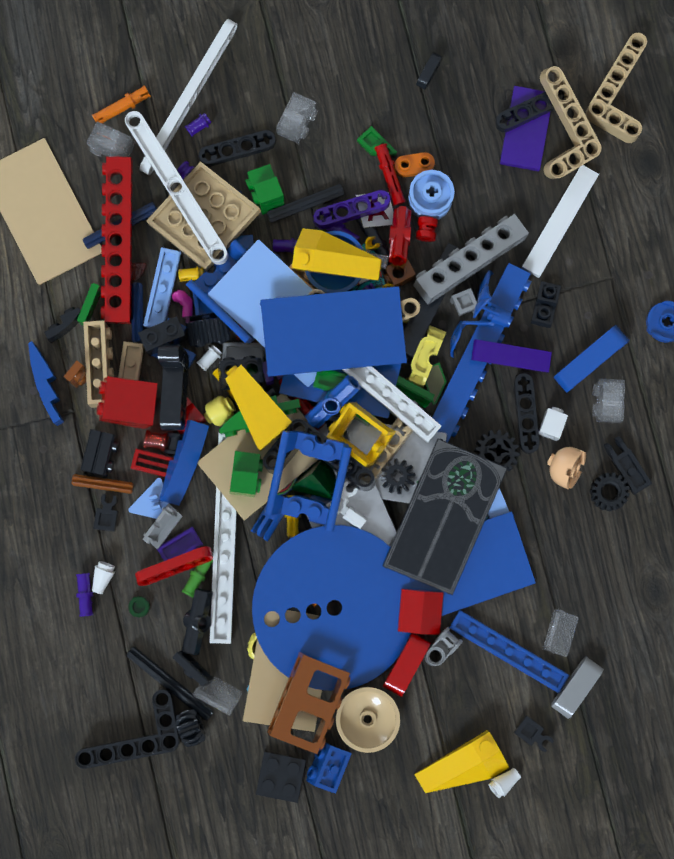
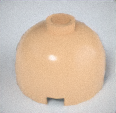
[548,447,586,490]

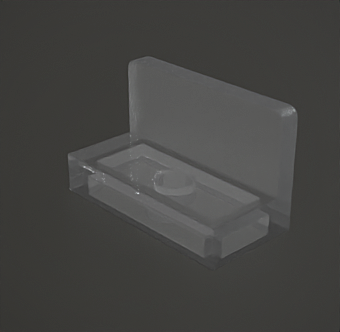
[542,609,579,657]
[193,673,243,716]

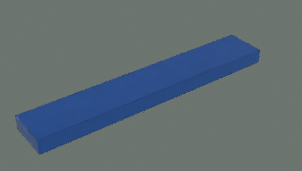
[449,610,569,693]

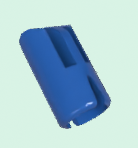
[250,504,284,542]

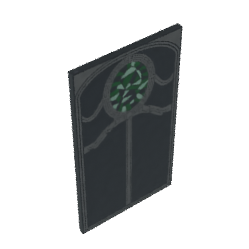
[382,438,508,595]

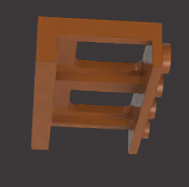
[267,652,350,754]

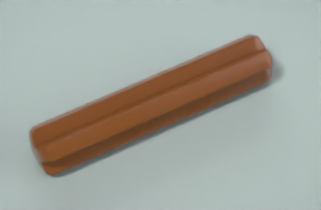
[71,474,134,494]

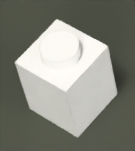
[538,407,568,441]

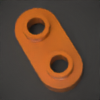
[394,152,435,177]

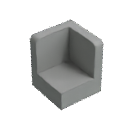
[450,288,477,316]

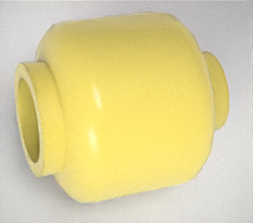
[204,396,236,426]

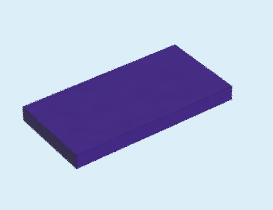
[500,86,552,172]

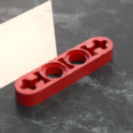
[135,546,213,586]

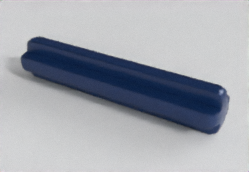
[131,282,144,343]

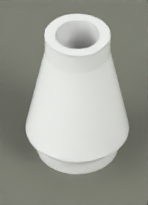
[91,561,115,594]
[488,768,521,798]

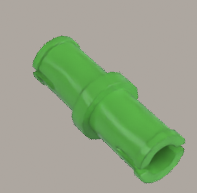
[181,560,213,598]

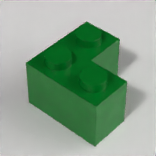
[245,164,284,215]
[230,451,263,497]

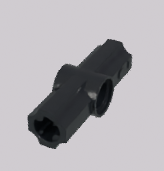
[182,588,213,655]

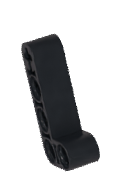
[158,344,189,431]

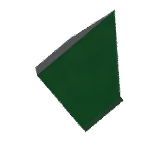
[292,459,336,499]

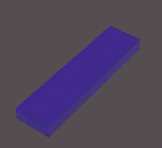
[471,339,552,373]

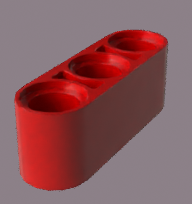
[383,633,431,697]

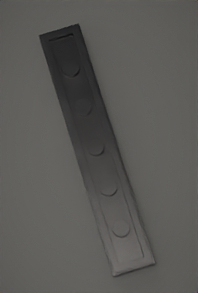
[404,243,461,359]

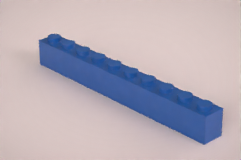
[432,263,532,442]

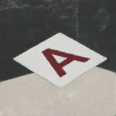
[356,192,393,228]

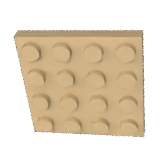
[146,161,261,271]

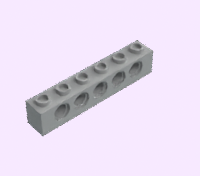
[413,214,529,305]

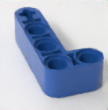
[553,325,630,393]

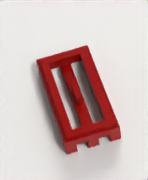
[131,448,174,477]

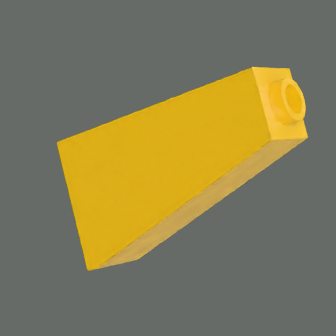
[225,365,292,451]

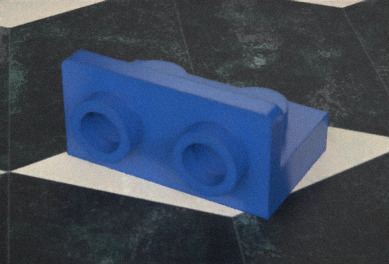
[306,742,352,794]

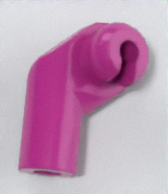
[172,290,193,318]

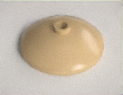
[336,687,400,753]

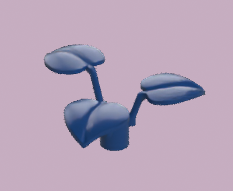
[450,270,511,358]

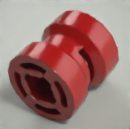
[416,216,438,242]

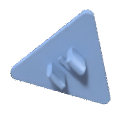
[128,478,169,519]

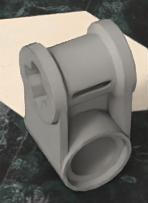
[424,627,463,666]

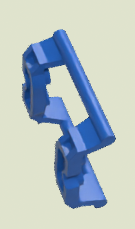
[186,239,255,343]
[265,430,352,531]

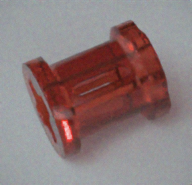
[143,430,168,451]

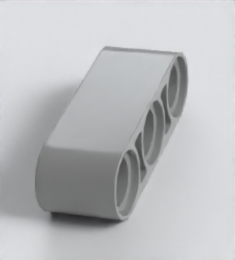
[551,656,604,719]

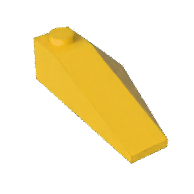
[292,228,382,281]
[414,730,509,793]

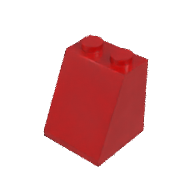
[96,376,158,429]

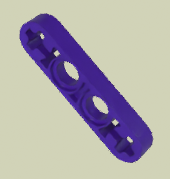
[313,190,390,229]

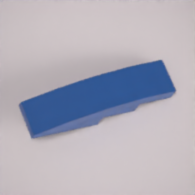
[28,341,64,426]
[159,420,209,506]

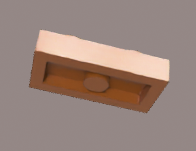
[64,360,86,388]

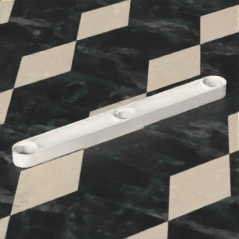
[139,19,238,175]
[125,111,228,265]

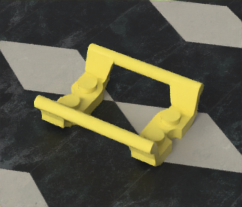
[403,319,446,388]

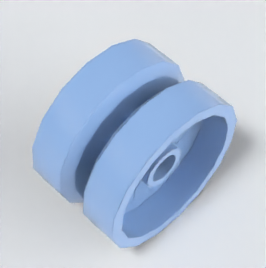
[408,170,455,220]

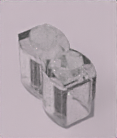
[592,379,625,423]

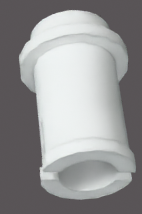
[196,345,222,371]

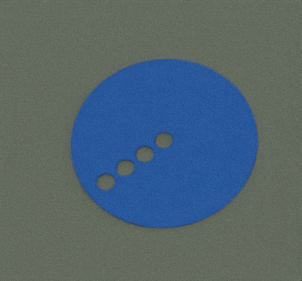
[252,525,413,691]

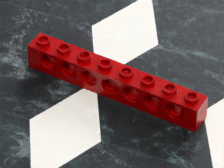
[101,157,133,324]

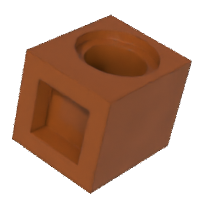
[383,258,416,287]

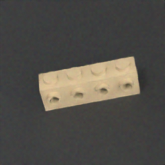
[83,321,114,408]

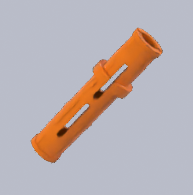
[92,85,151,126]

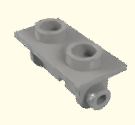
[143,504,183,549]

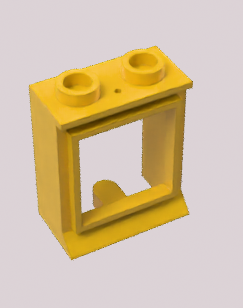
[326,402,396,467]

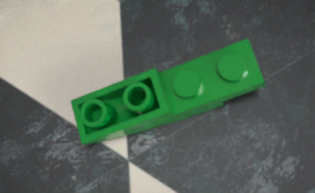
[219,395,300,437]

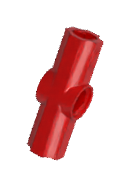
[389,206,412,266]

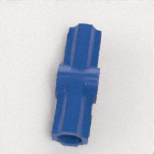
[305,375,361,429]

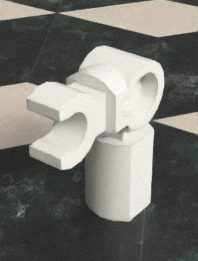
[329,481,367,529]

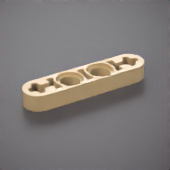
[361,418,413,483]

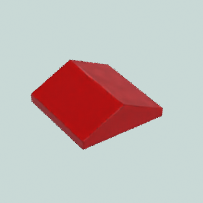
[398,589,444,635]

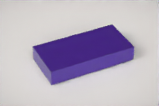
[157,526,203,561]

